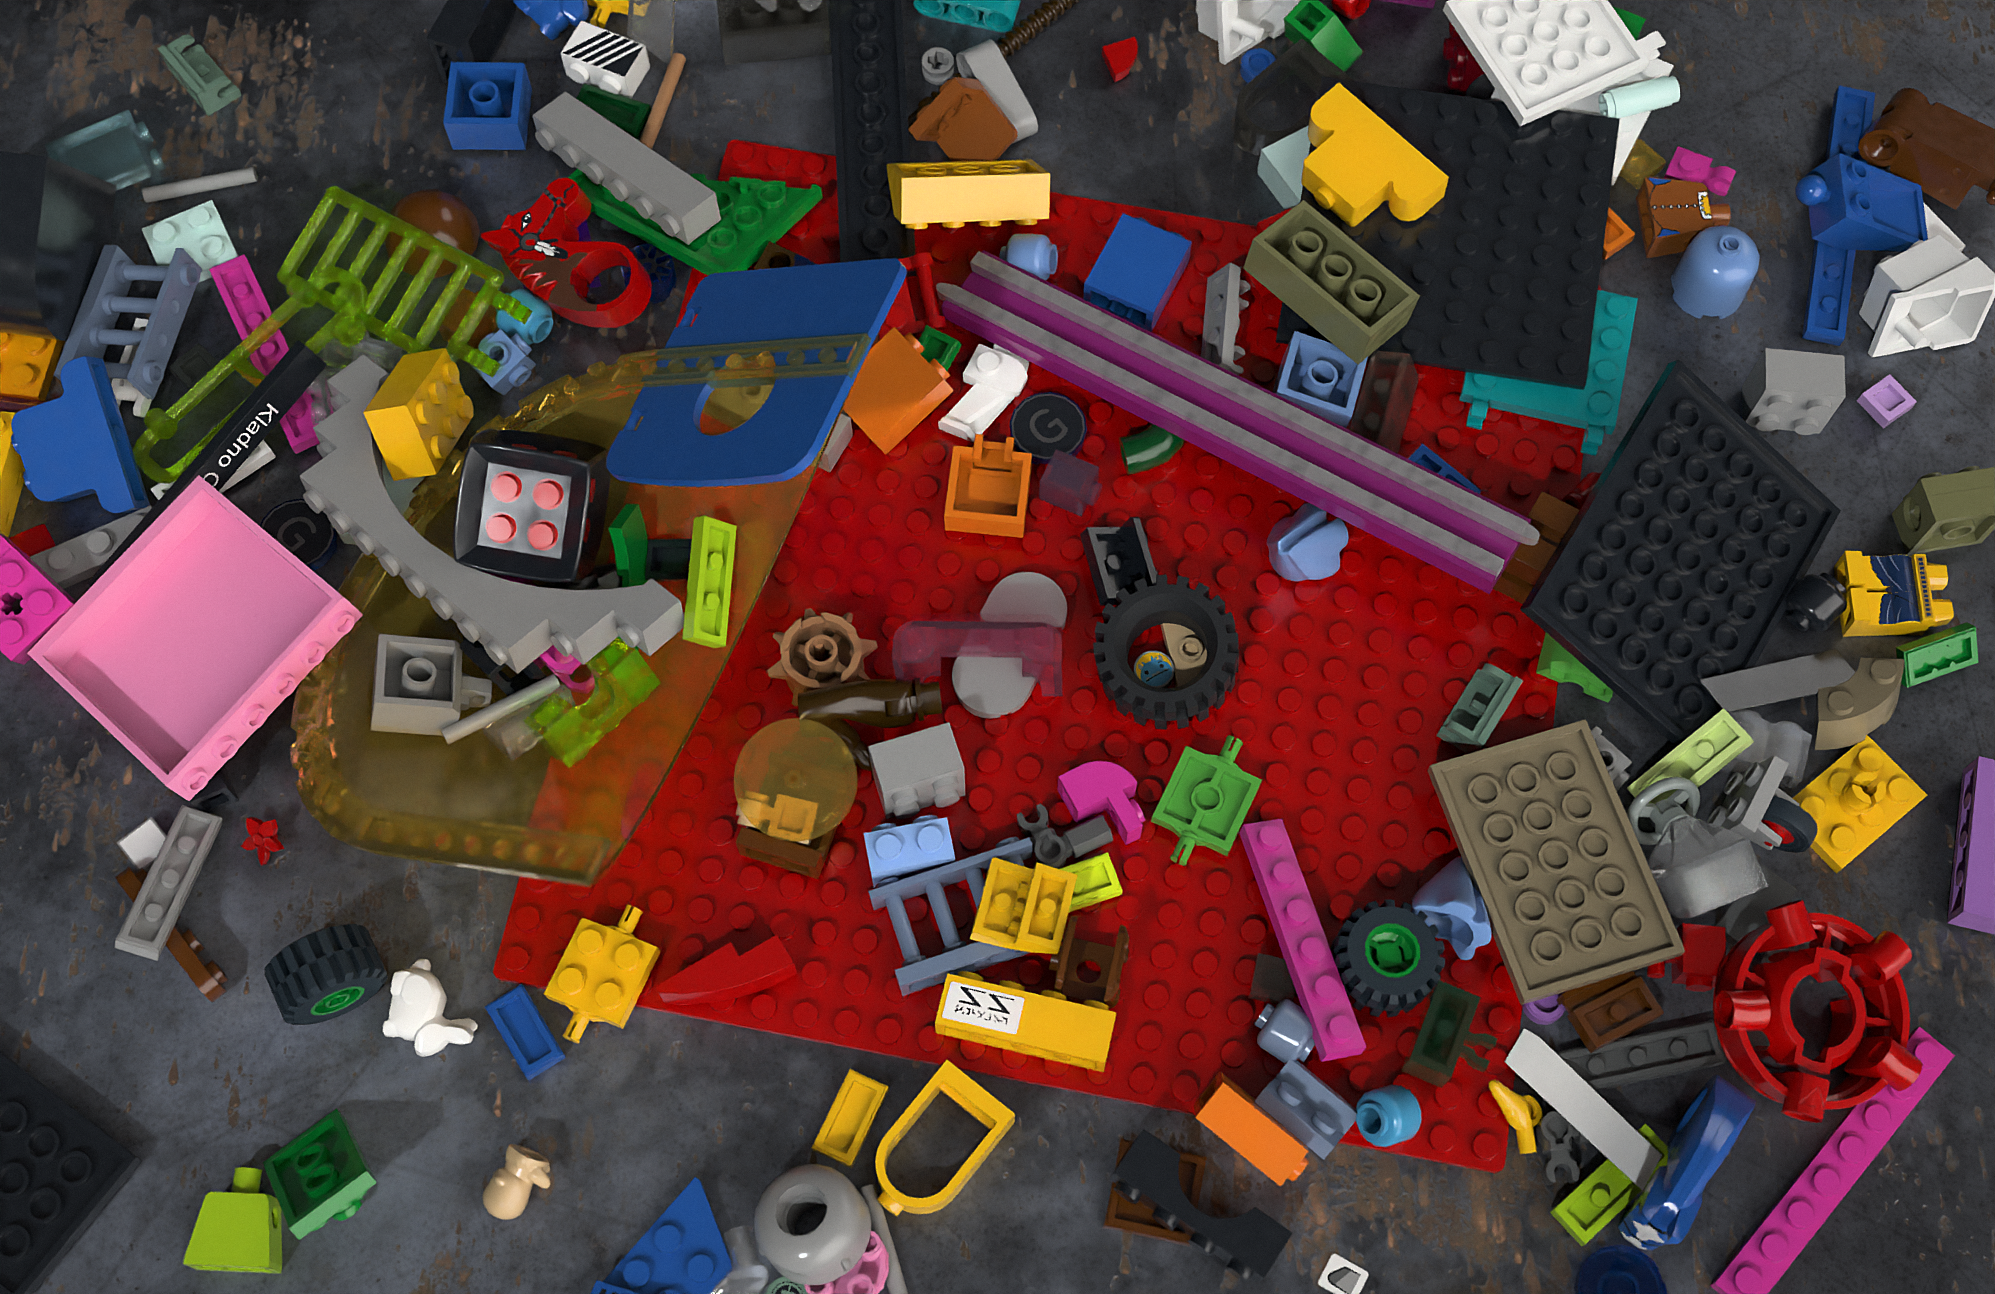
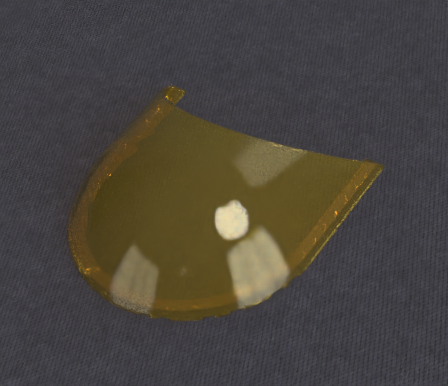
[290,334,871,886]

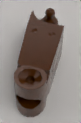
[1858,88,1995,210]

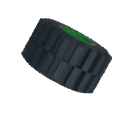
[1330,899,1445,1017]
[264,924,388,1025]

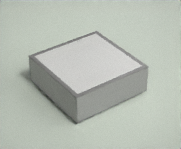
[117,817,167,873]

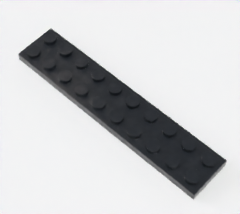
[829,0,917,277]

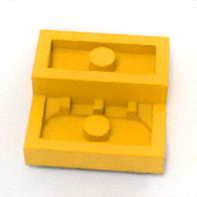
[970,857,1077,954]

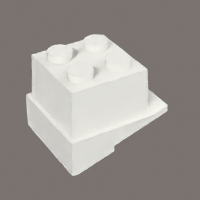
[1196,0,1301,65]
[1859,234,1995,358]

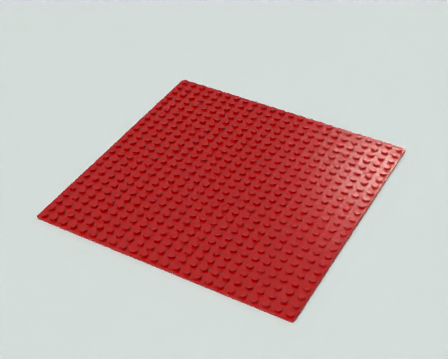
[493,140,1601,1173]

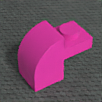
[1057,761,1145,845]

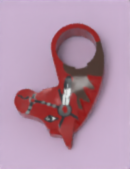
[481,177,652,328]

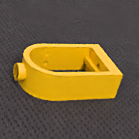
[875,1060,1015,1217]

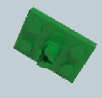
[262,1108,377,1240]

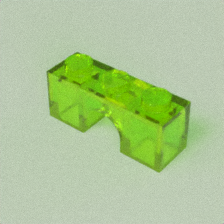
[523,638,661,768]

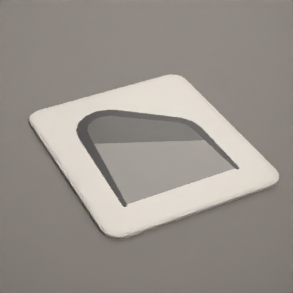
[1318,1254,1368,1294]

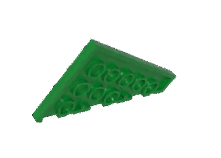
[567,169,823,275]

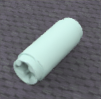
[1598,76,1680,118]

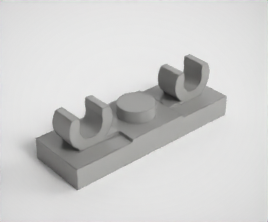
[1201,263,1250,375]

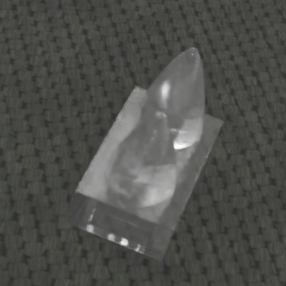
[321,323,402,375]

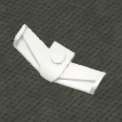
[938,344,1029,443]

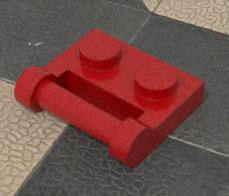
[879,252,947,341]

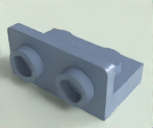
[1254,1060,1357,1160]

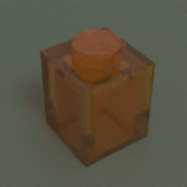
[435,286,497,355]

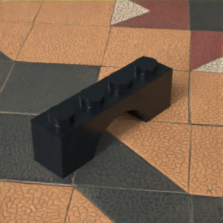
[1109,1129,1293,1283]

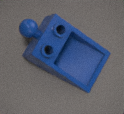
[1795,153,1928,252]

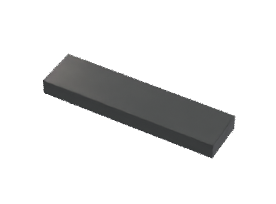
[1555,1020,1726,1091]

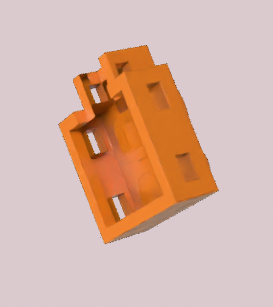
[944,434,1032,538]

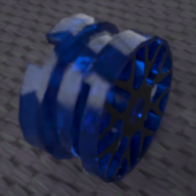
[621,244,677,304]

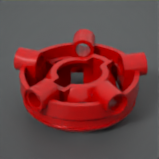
[1713,900,1923,1123]

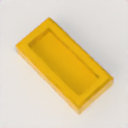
[812,1069,889,1169]

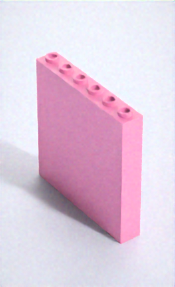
[27,475,363,801]

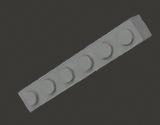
[532,92,721,245]

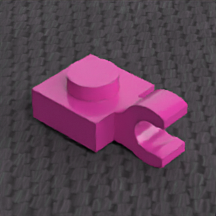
[1664,146,1736,196]

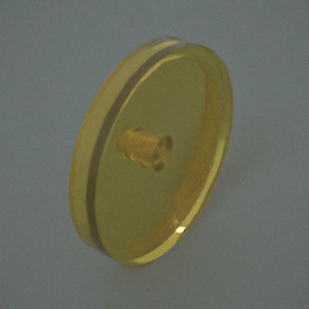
[734,718,858,842]

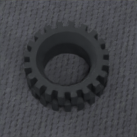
[1093,575,1239,730]

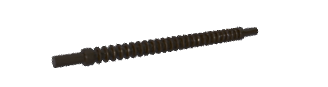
[908,0,1079,134]

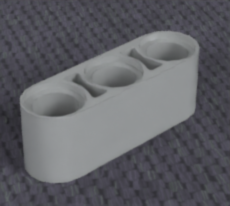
[956,39,1038,144]

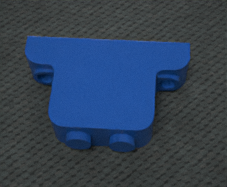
[11,356,150,513]

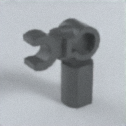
[1017,803,1113,869]
[1535,1111,1621,1185]

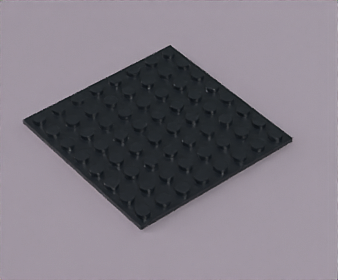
[1275,76,1620,390]

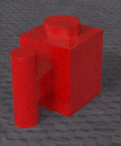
[1647,923,1726,992]

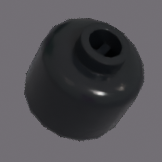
[1786,572,1847,632]

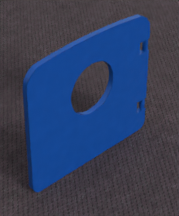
[606,258,907,487]

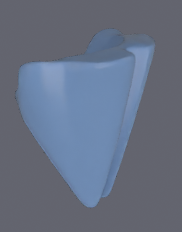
[1267,503,1349,582]
[1411,856,1492,960]

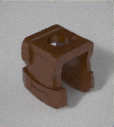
[1049,916,1129,1008]

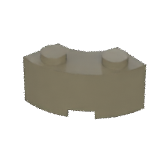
[1814,657,1904,750]

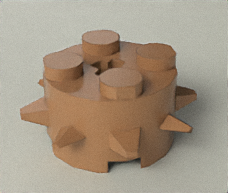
[767,608,878,706]

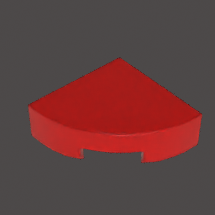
[1101,37,1138,82]

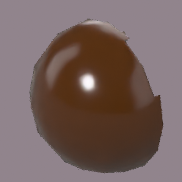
[383,189,480,279]

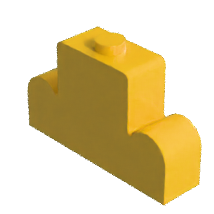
[1301,82,1449,227]

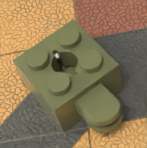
[1892,466,1995,555]

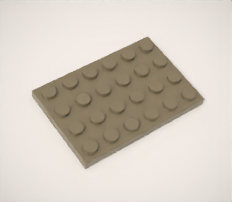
[1427,719,1685,1005]

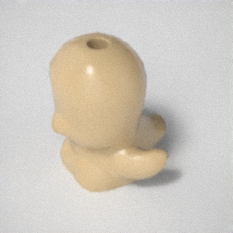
[483,1144,550,1220]

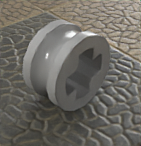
[922,47,954,85]

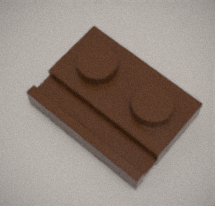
[1556,971,1664,1054]

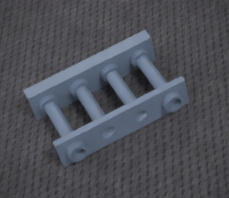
[54,245,202,399]
[868,837,1063,996]

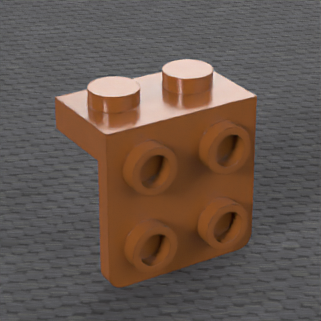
[908,77,1018,162]

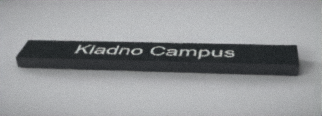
[87,340,328,586]

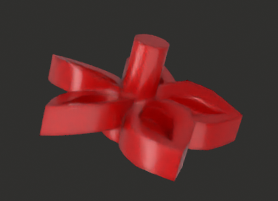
[241,817,285,866]

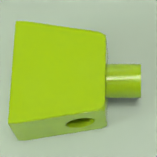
[183,1167,282,1273]

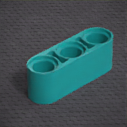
[914,0,1021,32]

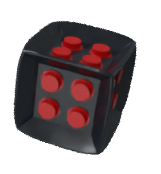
[453,429,611,582]

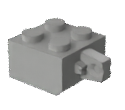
[370,634,492,736]

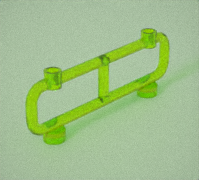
[133,267,368,484]

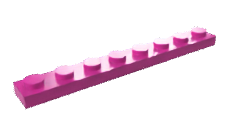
[1710,1026,1955,1294]

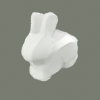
[383,959,478,1057]

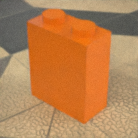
[841,327,953,454]
[1193,1071,1309,1187]

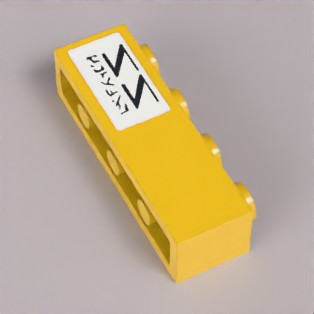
[935,971,1117,1072]

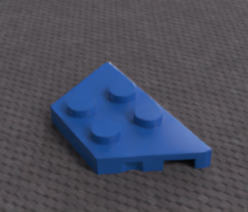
[603,1177,734,1294]

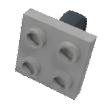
[1703,755,1818,853]

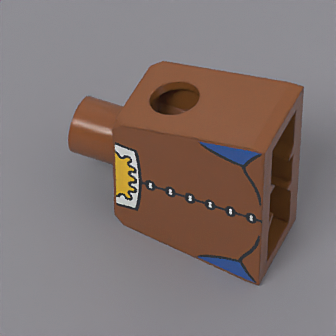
[1636,177,1731,258]

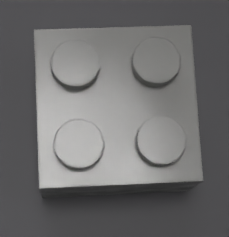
[1742,348,1846,435]
[868,722,965,819]

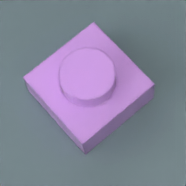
[1857,374,1917,429]

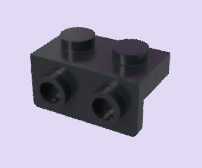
[1080,517,1158,606]

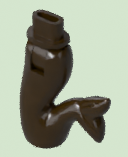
[798,678,942,771]

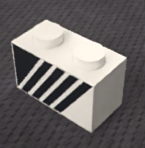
[561,21,650,98]

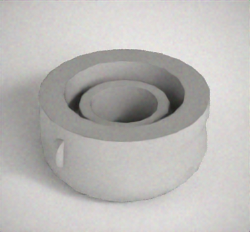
[754,1164,872,1285]

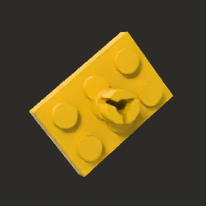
[1792,735,1927,874]

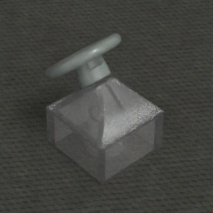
[1626,777,1768,918]

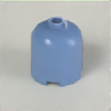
[1671,225,1760,319]

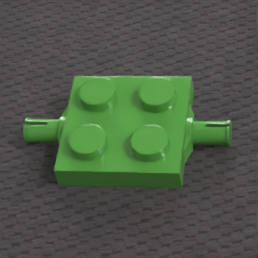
[1151,736,1262,866]

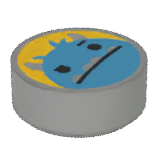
[1133,651,1174,688]

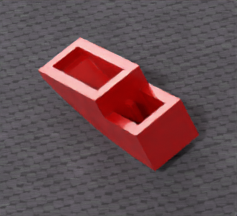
[655,934,797,1004]

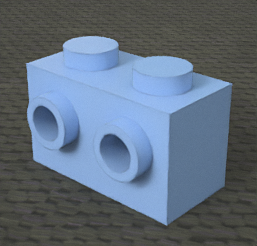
[864,815,955,888]

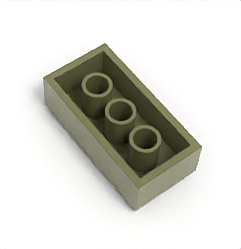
[1243,200,1420,365]

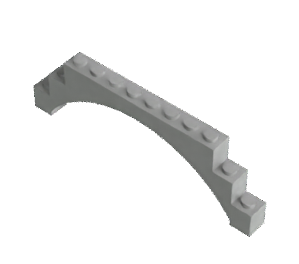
[299,354,684,674]

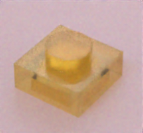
[1619,138,1666,190]

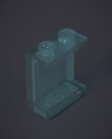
[44,110,166,191]

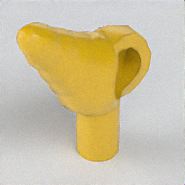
[1489,1080,1542,1154]

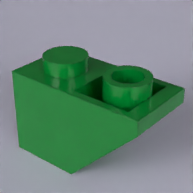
[1284,0,1362,79]

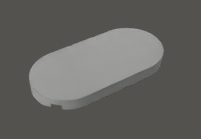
[952,572,1067,719]

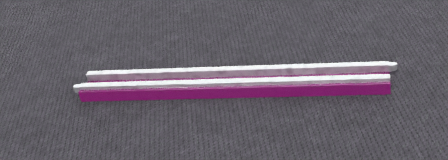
[936,250,1539,594]

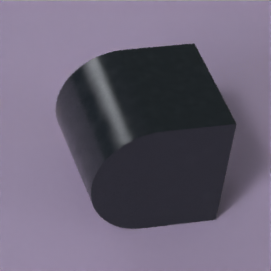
[0,151,117,341]

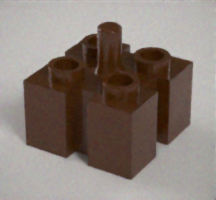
[1493,491,1580,604]

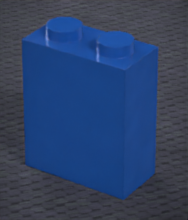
[1083,213,1192,332]

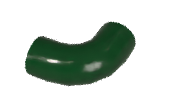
[1119,423,1185,475]

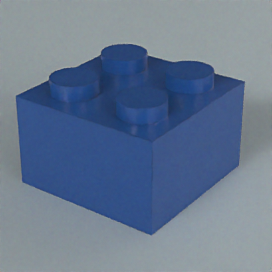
[443,62,532,150]

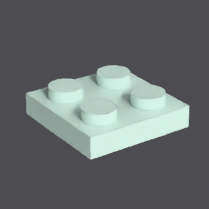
[142,200,238,282]

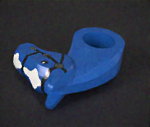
[1617,1075,1756,1250]

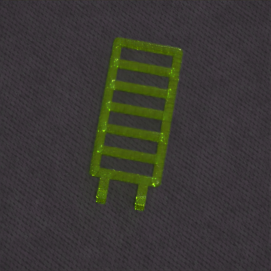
[277,186,532,378]

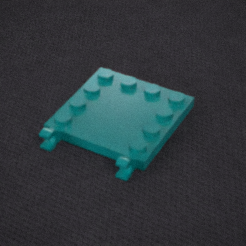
[1459,290,1638,456]

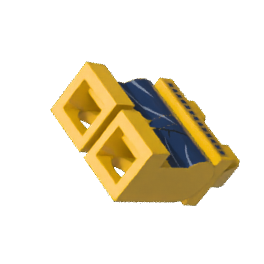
[1834,551,1954,637]

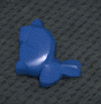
[513,0,589,41]

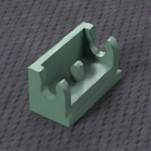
[157,34,241,116]
[1437,663,1523,754]

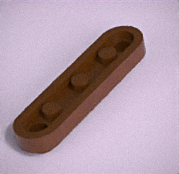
[115,866,229,1003]

